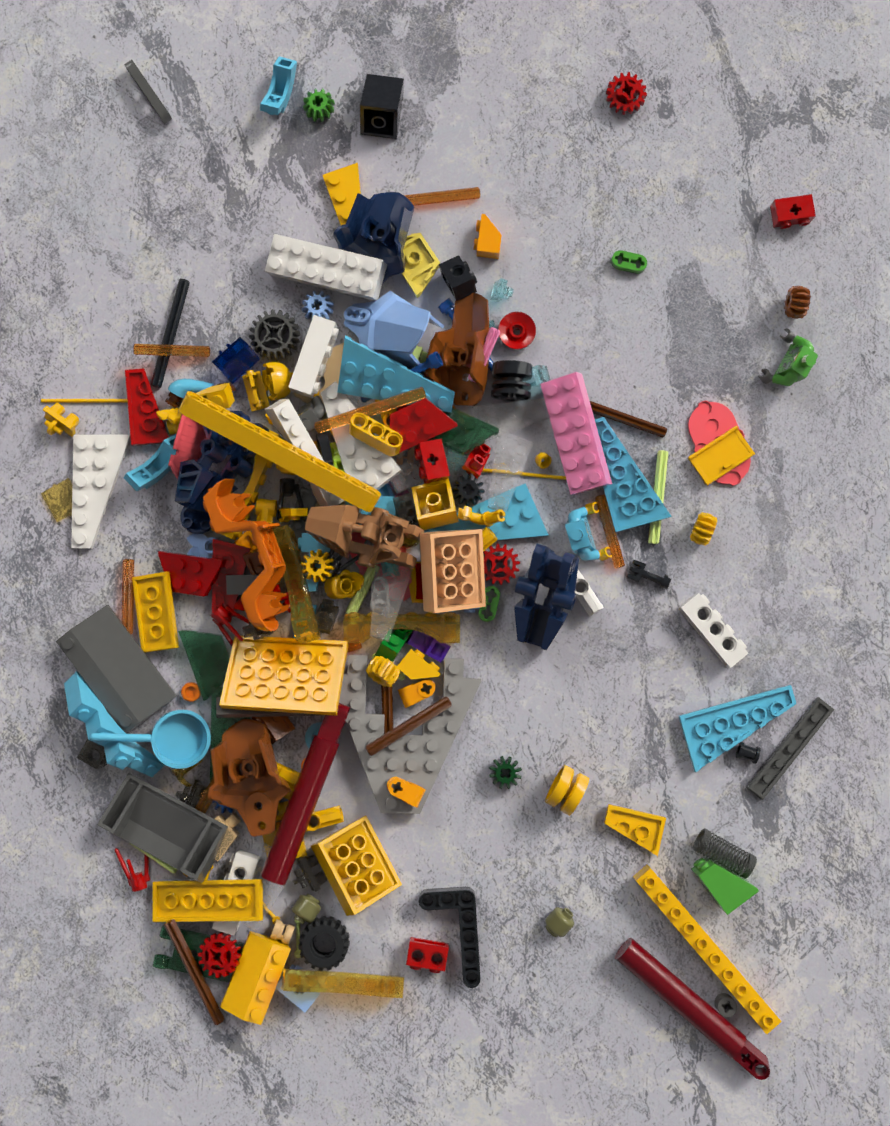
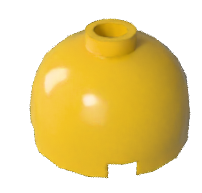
[262,362,293,401]

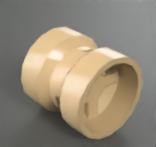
[270,919,295,945]

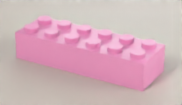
[540,372,612,495]

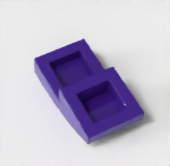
[406,626,451,663]

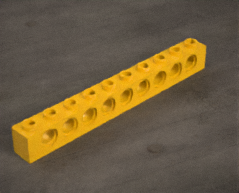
[633,864,782,1034]

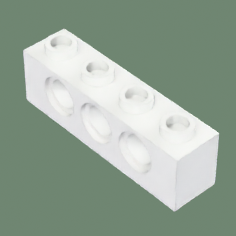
[678,593,749,668]
[211,849,261,936]

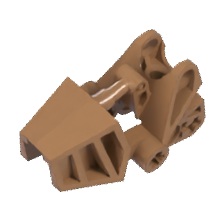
[305,505,424,569]

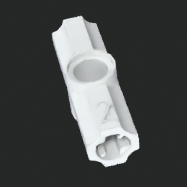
[575,570,603,617]

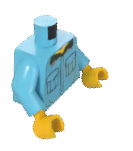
[565,502,612,561]

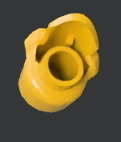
[156,408,182,435]
[324,569,364,599]

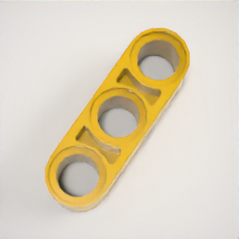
[349,413,403,456]

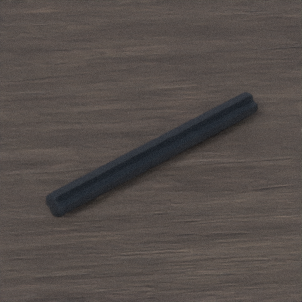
[151,278,190,388]

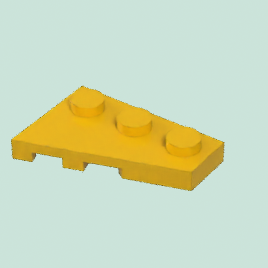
[604,804,666,856]

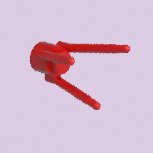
[210,605,250,646]
[115,848,150,892]

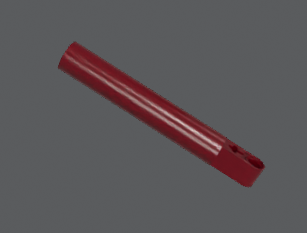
[260,703,350,885]
[615,938,770,1080]

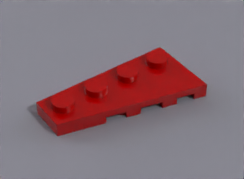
[125,369,169,446]
[212,538,251,623]

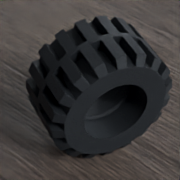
[298,916,350,971]

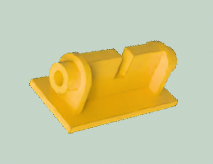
[242,370,270,412]

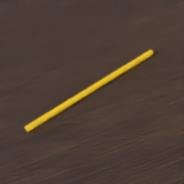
[41,399,128,403]
[482,468,566,480]

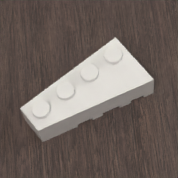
[289,315,339,398]

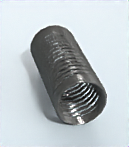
[693,828,757,879]

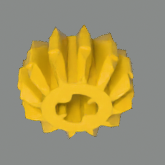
[690,512,717,546]
[301,549,335,583]
[366,656,400,687]

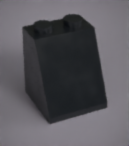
[360,74,404,139]

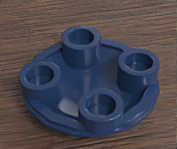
[180,507,212,534]

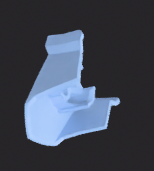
[344,291,444,368]

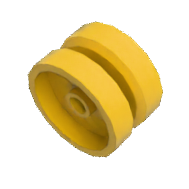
[545,764,589,816]

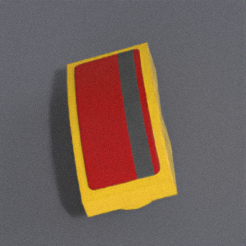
[409,561,423,603]

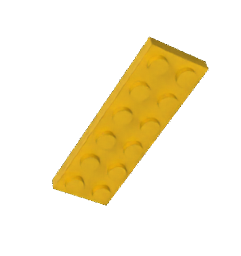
[153,879,263,922]

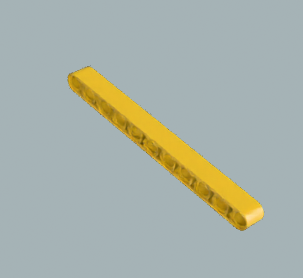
[178,391,381,512]

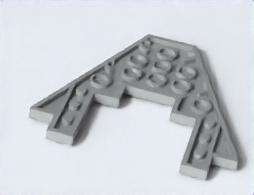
[339,655,481,814]

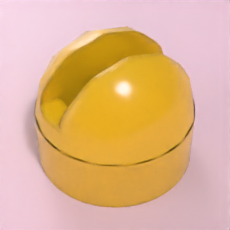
[535,452,552,469]

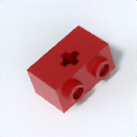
[770,194,816,229]
[414,439,450,484]

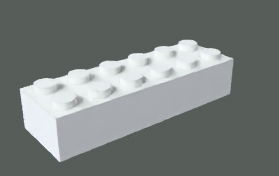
[265,234,387,301]

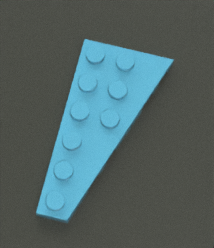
[337,335,455,412]
[595,417,672,532]
[424,483,549,541]
[678,685,797,772]

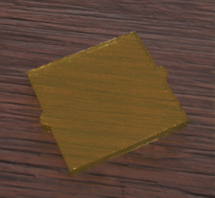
[41,478,73,522]

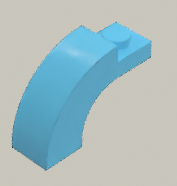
[260,56,297,115]

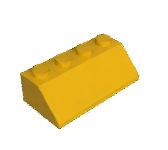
[220,931,291,1025]

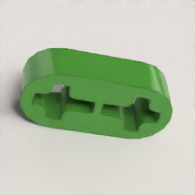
[611,250,647,274]
[478,586,500,622]

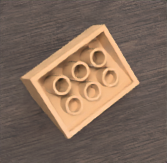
[419,529,486,613]

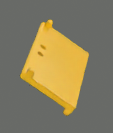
[688,426,755,486]

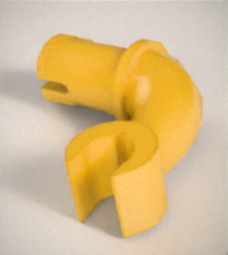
[458,506,505,527]

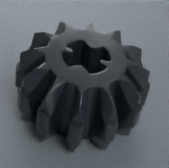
[452,474,485,507]

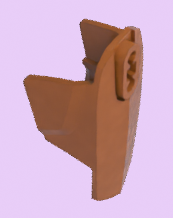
[424,293,489,406]

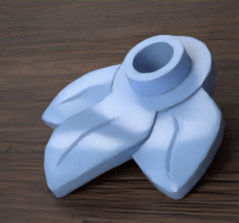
[187,534,217,558]

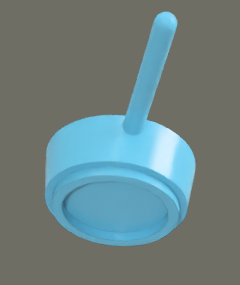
[90,710,211,769]

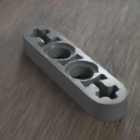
[124,59,172,124]

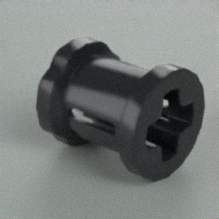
[736,742,761,764]

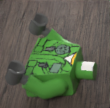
[758,328,818,386]

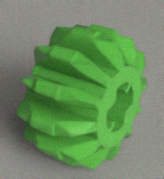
[303,88,335,122]

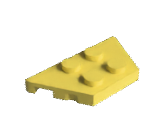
[401,233,440,298]

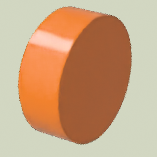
[181,682,202,702]

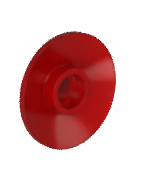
[498,312,536,349]

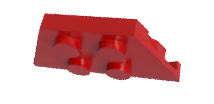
[389,398,458,453]
[158,551,226,597]

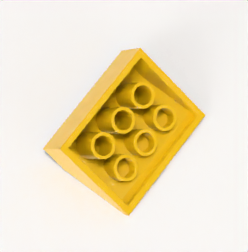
[311,815,402,916]

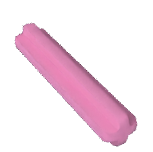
[468,327,500,382]

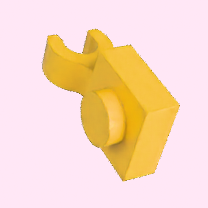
[279,508,308,522]

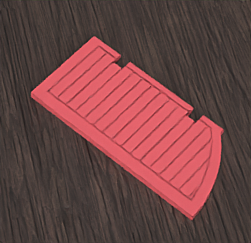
[168,414,207,479]

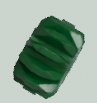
[489,756,522,789]

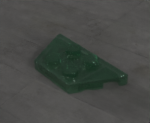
[432,407,499,455]
[178,630,230,701]

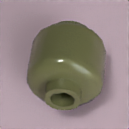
[292,893,321,924]
[545,907,574,937]

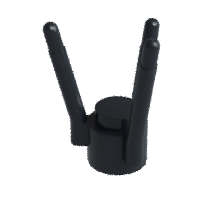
[277,478,307,522]
[327,549,359,577]

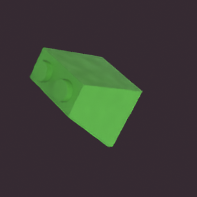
[691,858,759,915]

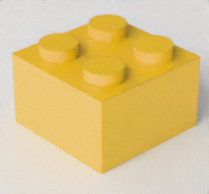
[411,478,459,530]

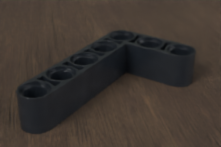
[419,886,481,988]

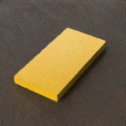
[132,571,179,653]

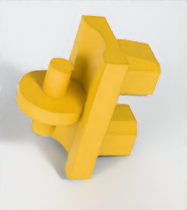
[43,402,79,437]

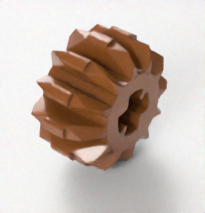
[784,286,811,319]

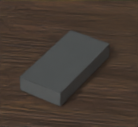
[226,574,259,595]

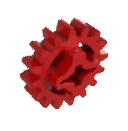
[606,72,647,115]
[483,543,520,585]
[198,932,242,978]

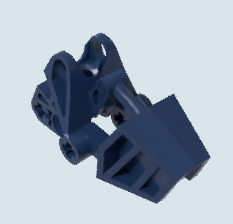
[175,411,269,513]
[514,543,580,650]

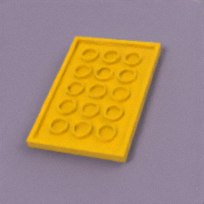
[219,635,349,716]

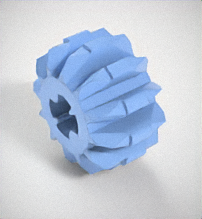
[302,291,334,321]

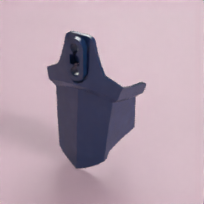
[333,192,415,300]

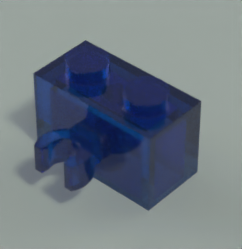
[212,337,260,384]

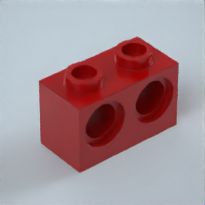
[406,937,449,973]

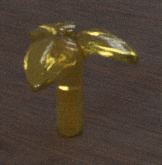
[170,760,203,787]

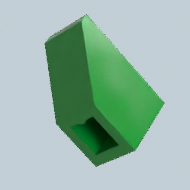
[374,620,413,662]

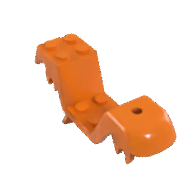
[203,479,291,631]

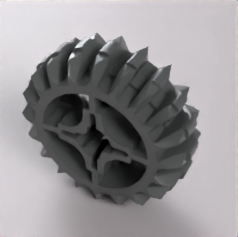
[249,309,301,361]

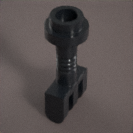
[626,560,671,590]

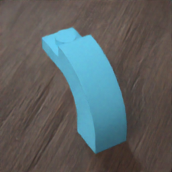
[124,434,177,491]

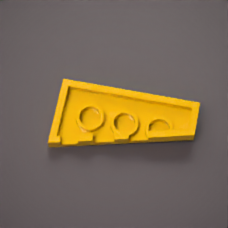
[322,162,361,226]

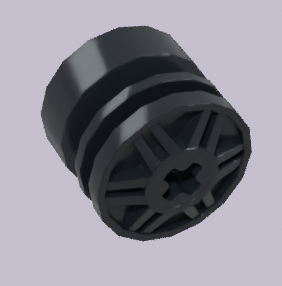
[491,360,532,402]

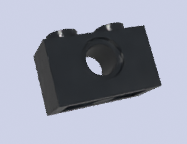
[439,255,477,301]

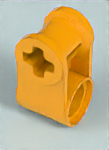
[397,679,436,708]
[387,777,426,808]

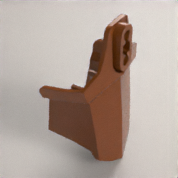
[208,719,291,837]

